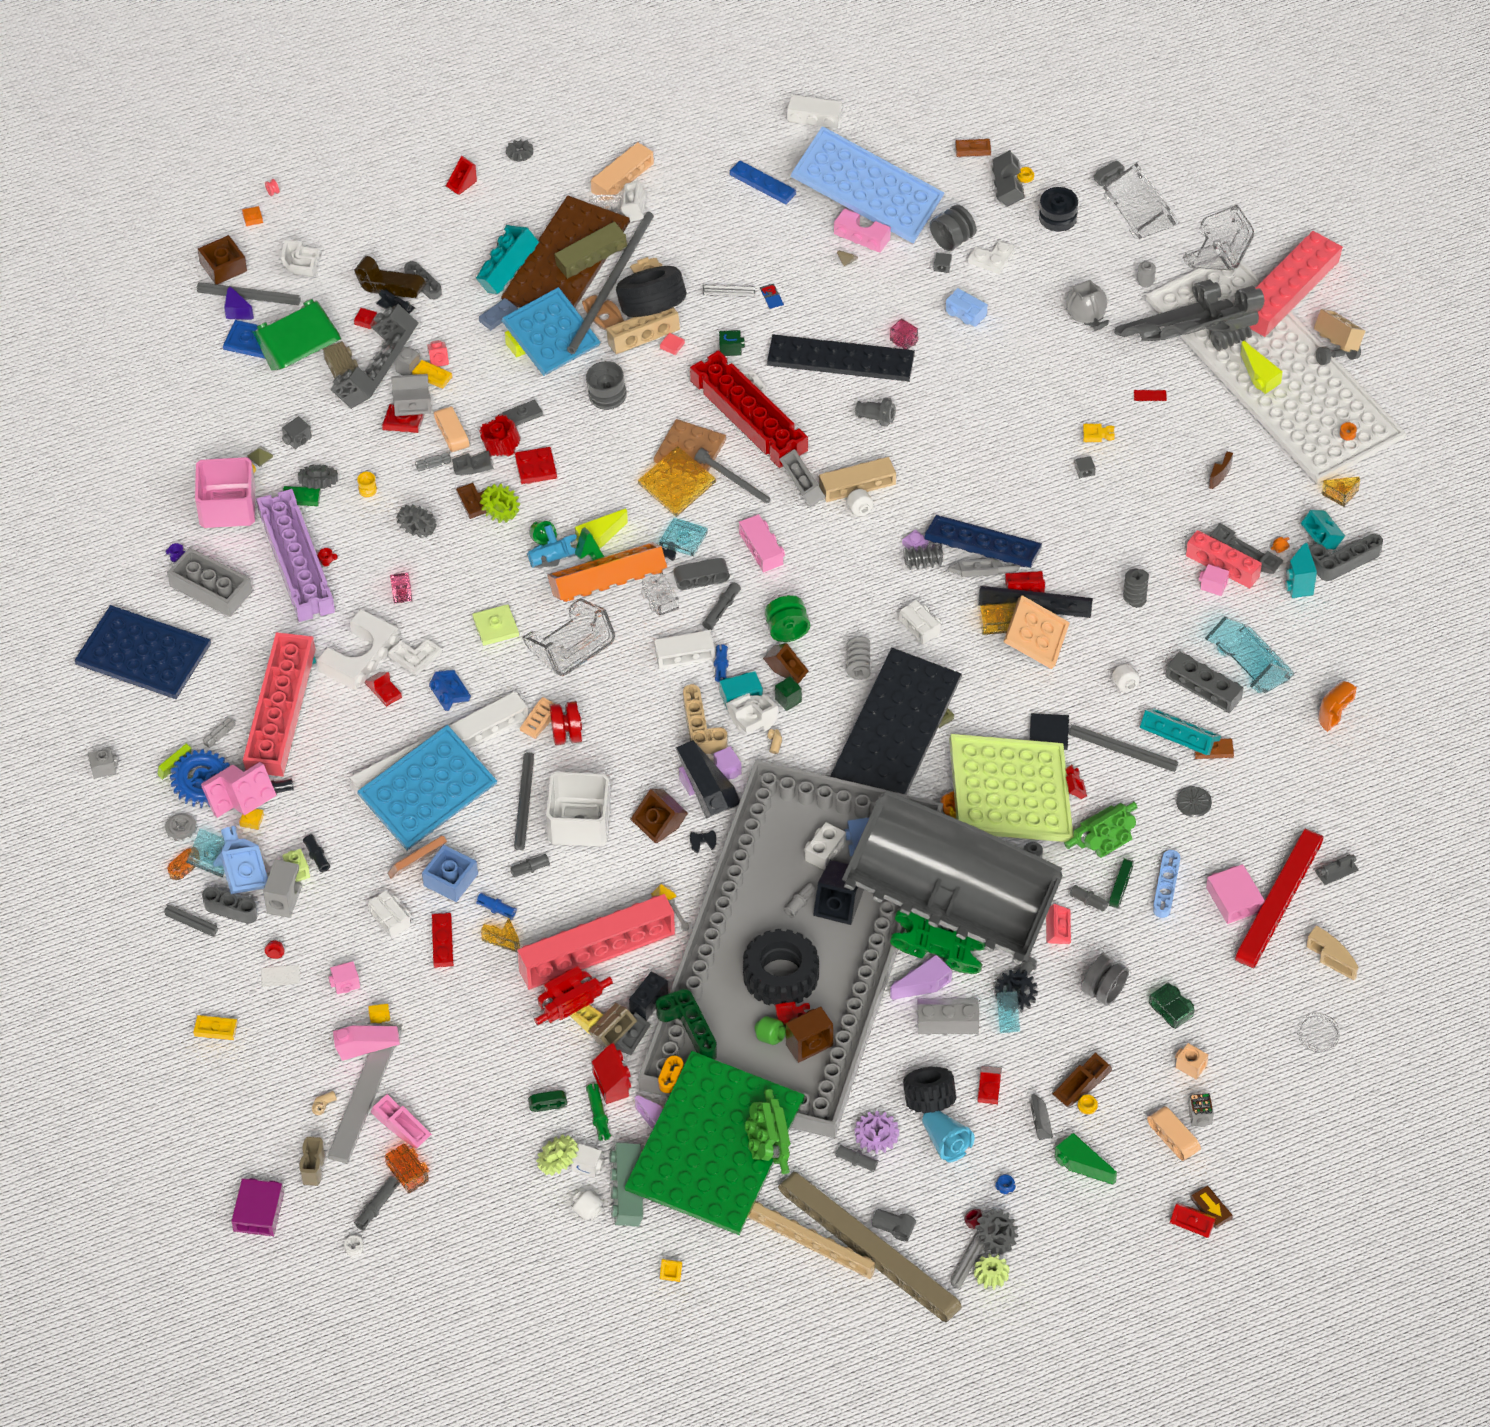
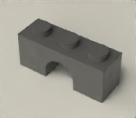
[992,151,1025,207]

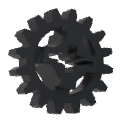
[995,969,1038,1013]

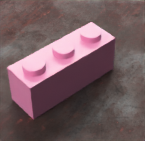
[739,514,785,573]

